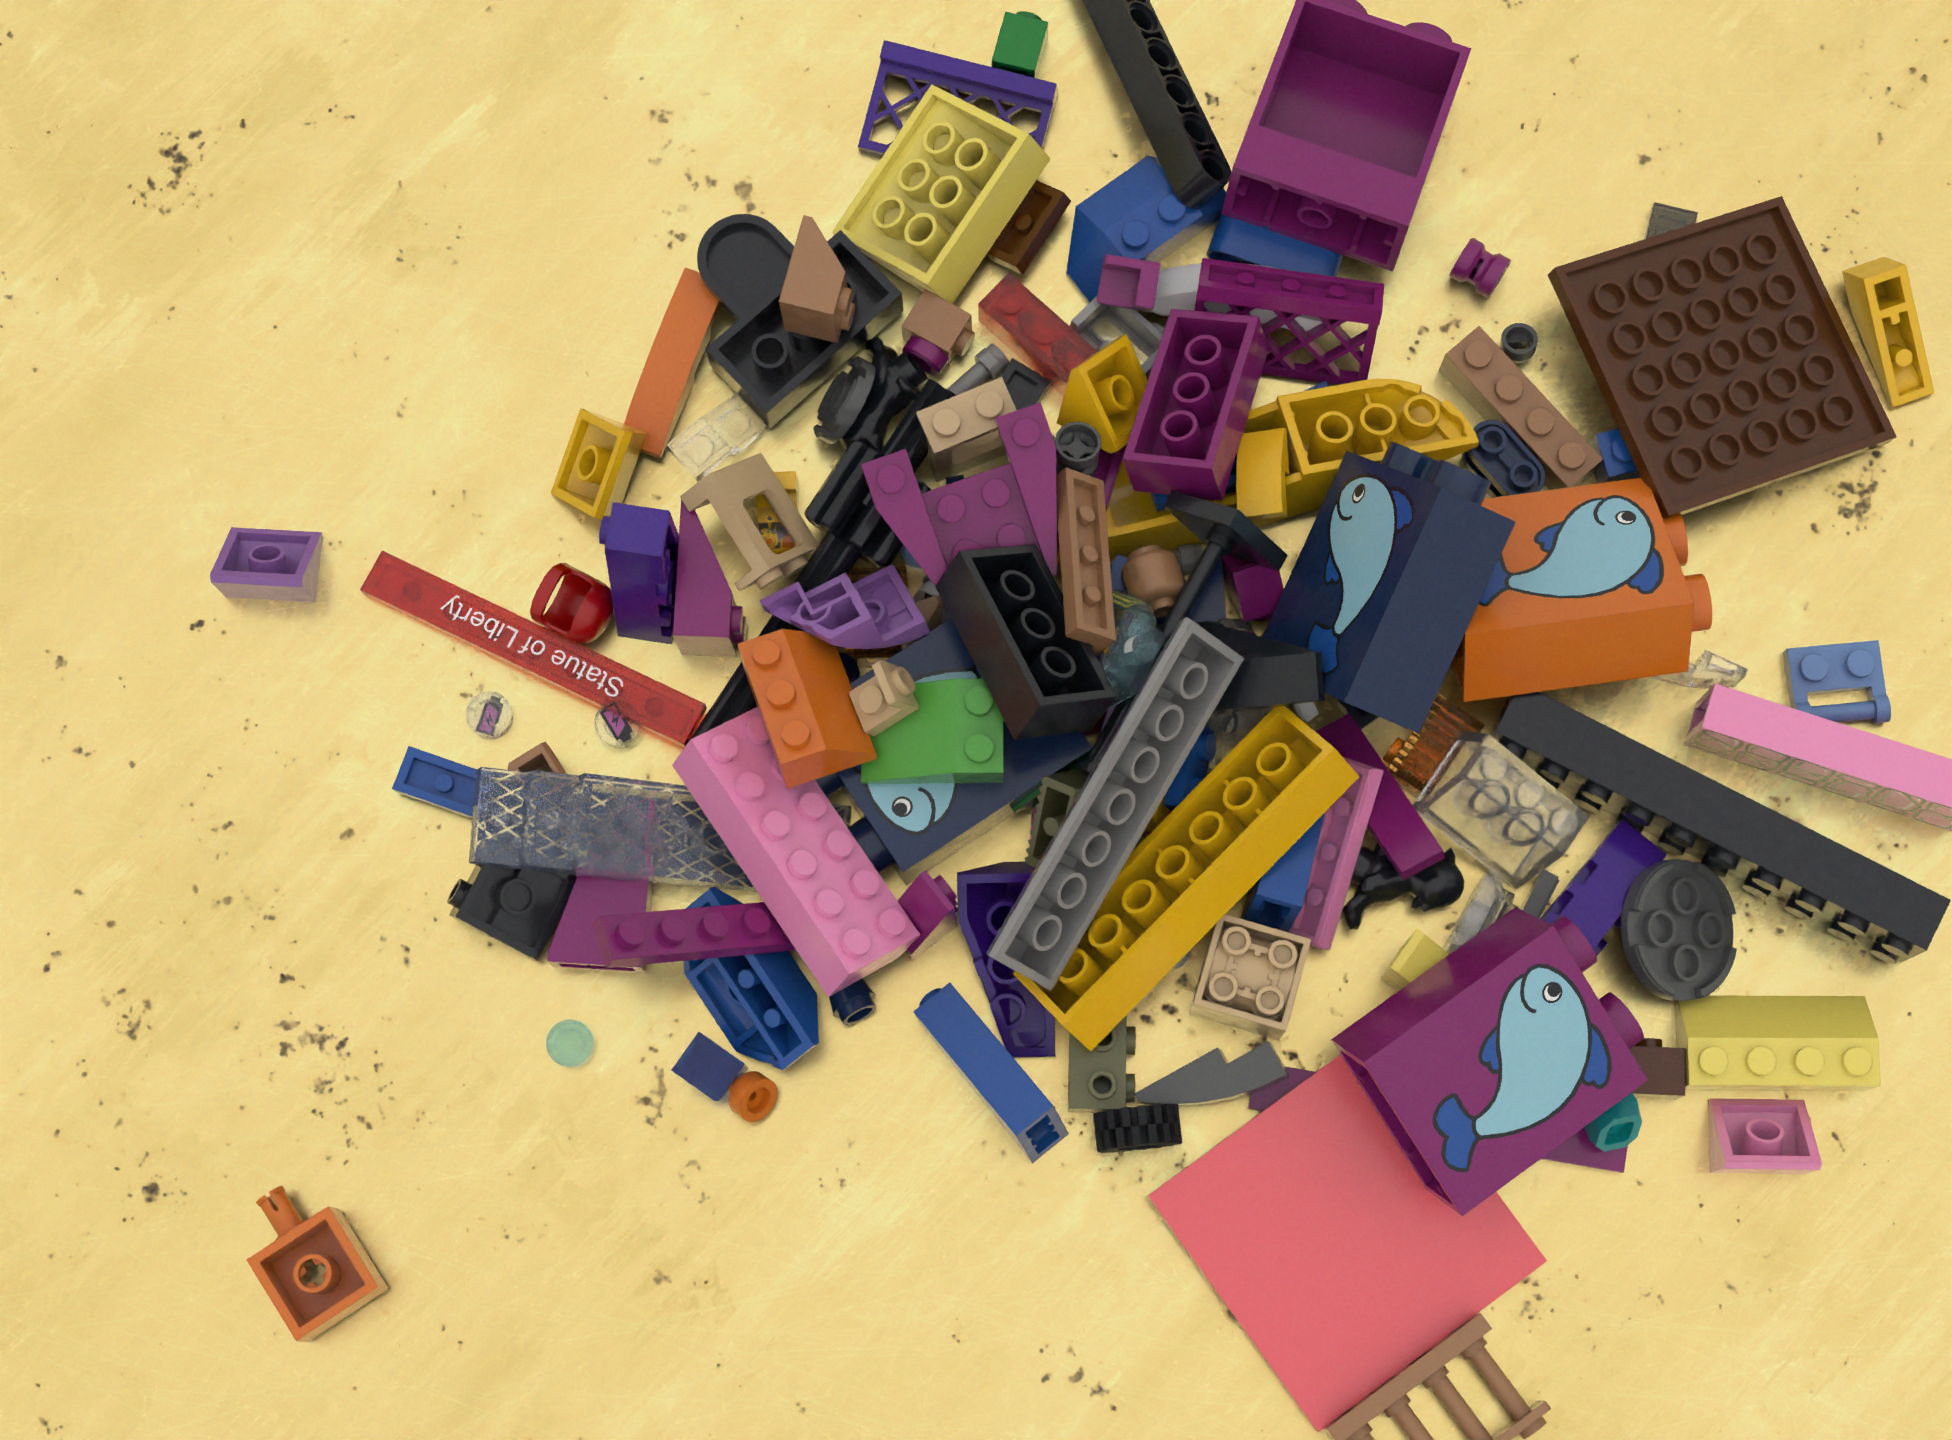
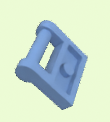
[1783,640,1891,723]

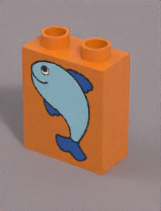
[1452,478,1712,702]

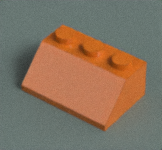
[738,629,877,789]

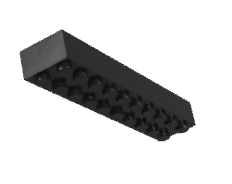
[1483,692,1951,964]

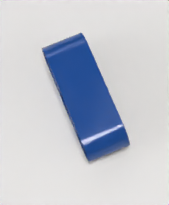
[1206,214,1344,277]

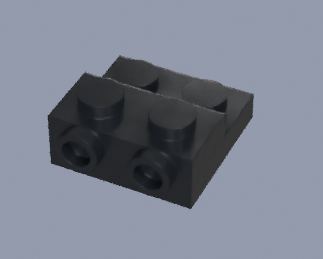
[447,833,577,960]

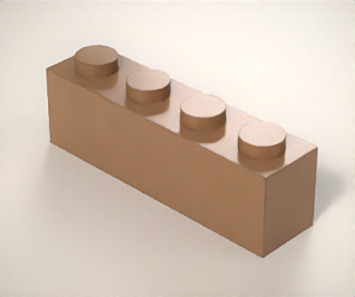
[1439,326,1603,490]

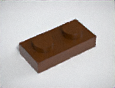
[986,180,1071,275]

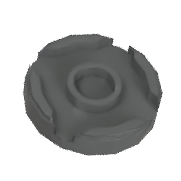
[813,356,875,444]

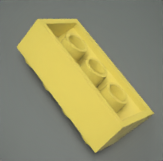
[1675,995,1881,1091]

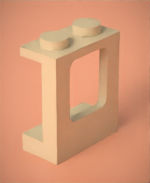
[916,377,1017,483]
[680,453,819,591]

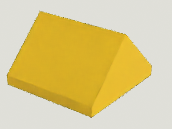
[1056,334,1148,454]
[551,408,647,520]

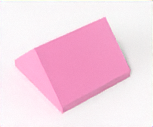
[1709,1099,1822,1174]

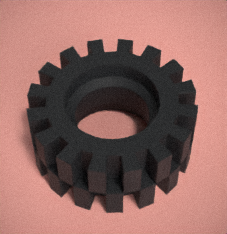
[1093,1104,1183,1153]

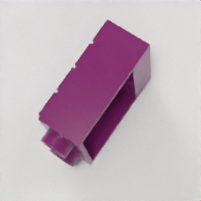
[1221,0,1472,272]

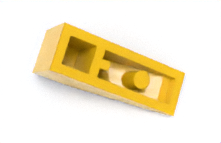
[1842,257,1935,408]

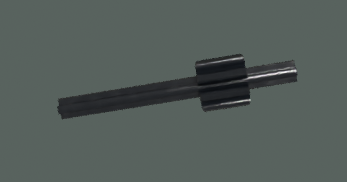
[686,379,956,745]

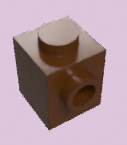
[1629,1038,1686,1100]

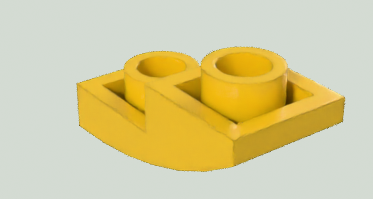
[1236,428,1290,521]

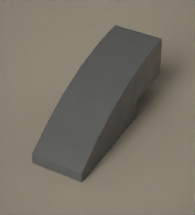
[1134,1041,1290,1106]

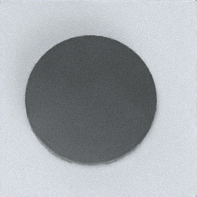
[1621,859,1737,1001]

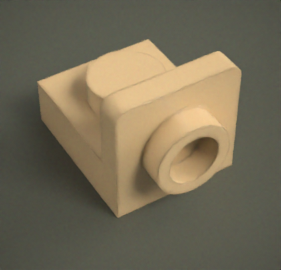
[849,660,919,736]

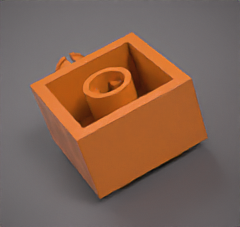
[246,1186,389,1342]

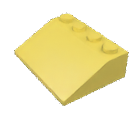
[832,84,1051,304]

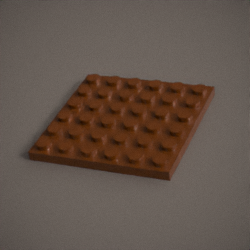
[1548,196,1897,520]

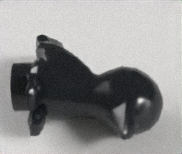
[840,337,928,452]
[1342,842,1465,930]

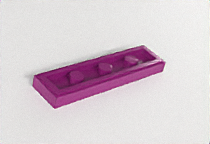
[1315,714,1444,880]

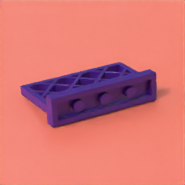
[858,40,1058,155]

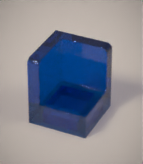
[671,1032,748,1102]

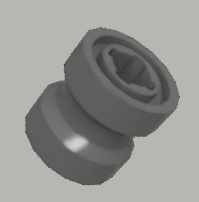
[1054,422,1101,477]

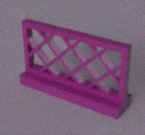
[1194,258,1384,385]

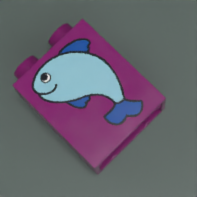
[1331,907,1648,1216]

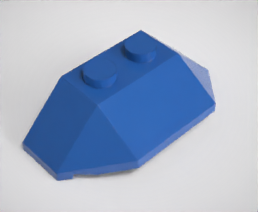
[1066,156,1227,304]
[683,887,819,1070]

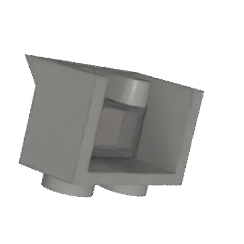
[1066,296,1164,380]

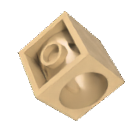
[1189,914,1312,1041]

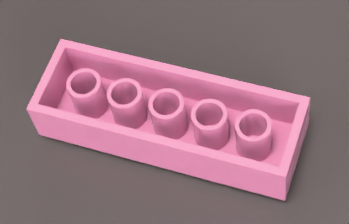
[672,707,920,997]

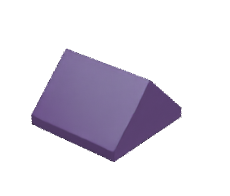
[210,527,322,602]

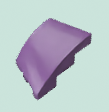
[760,564,931,649]

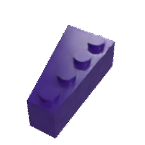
[599,502,679,644]

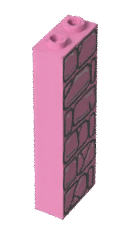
[1684,683,1952,831]

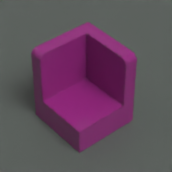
[1097,254,1161,312]

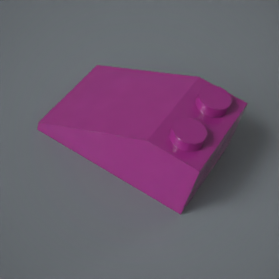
[673,499,746,657]

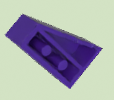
[1540,819,1667,957]

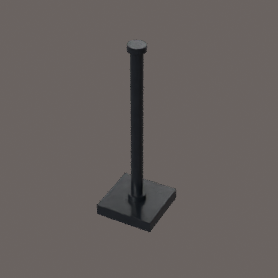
[1076,490,1288,776]

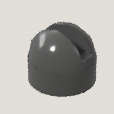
[1500,323,1538,363]

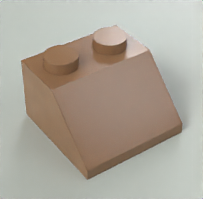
[779,215,855,343]

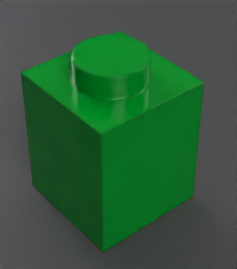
[992,11,1048,78]

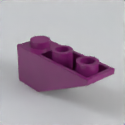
[898,870,958,960]

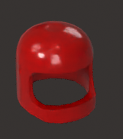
[530,562,614,643]

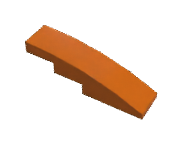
[624,267,721,459]

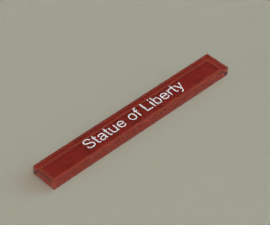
[360,551,707,748]

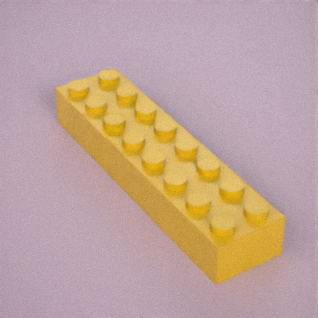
[1013,706,1359,1051]

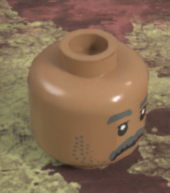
[1120,545,1186,618]

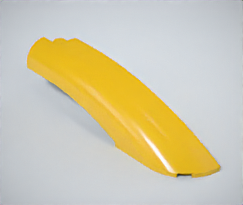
[1057,379,1479,564]

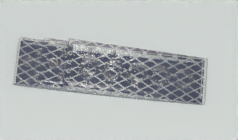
[469,767,851,892]

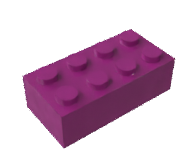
[1122,309,1269,501]

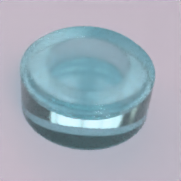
[546,1019,595,1068]

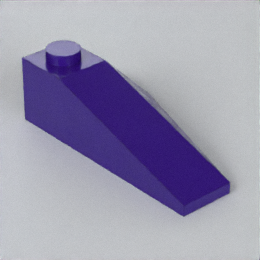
[957,861,1056,1057]

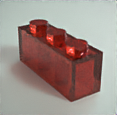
[978,273,1098,397]

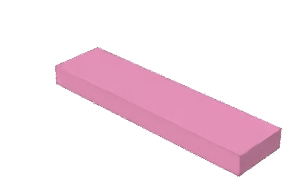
[1289,757,1384,950]

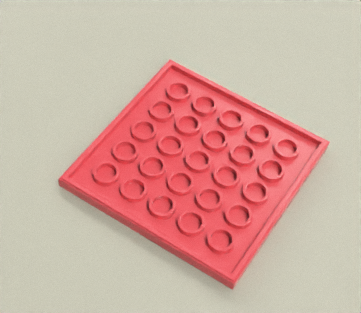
[1147,1054,1547,1432]

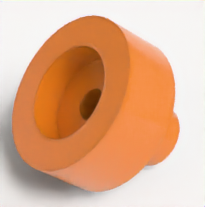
[728,1071,777,1122]

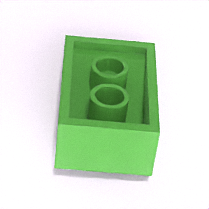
[861,679,1004,784]

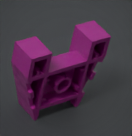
[861,402,1057,585]

